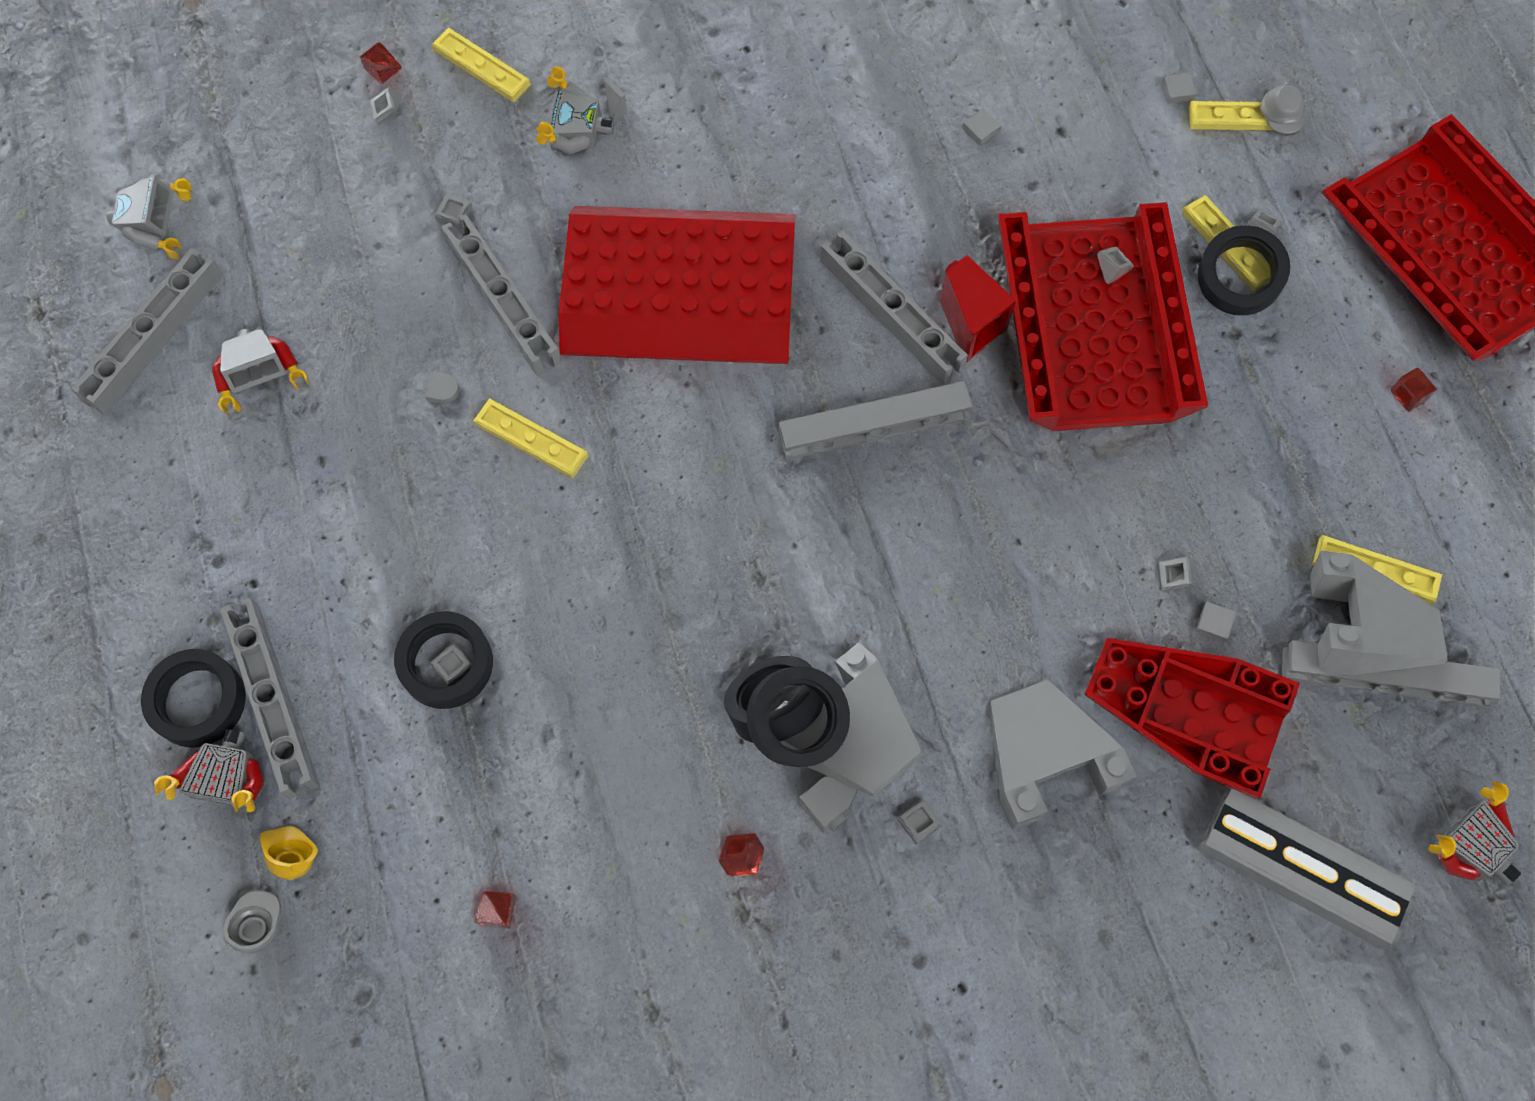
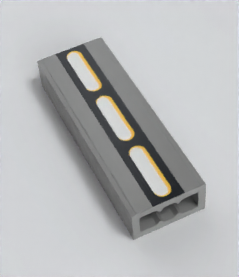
[1197,788,1416,948]

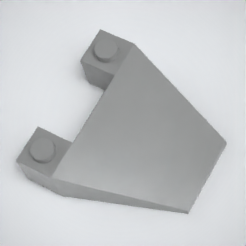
[1310,551,1448,675]
[775,642,923,797]
[990,680,1137,830]

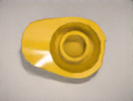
[260,826,318,880]

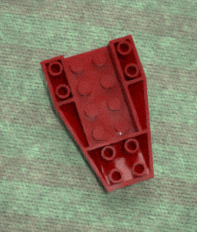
[1084,638,1300,800]

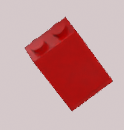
[940,255,1016,363]

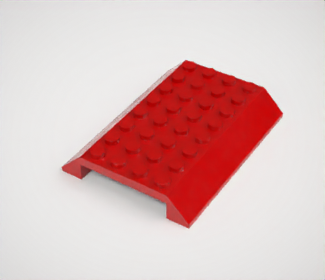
[1322,114,1535,362]
[998,202,1208,431]
[558,206,796,364]

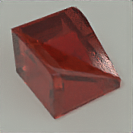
[360,42,402,84]
[1391,368,1437,412]
[719,833,764,876]
[474,891,516,929]

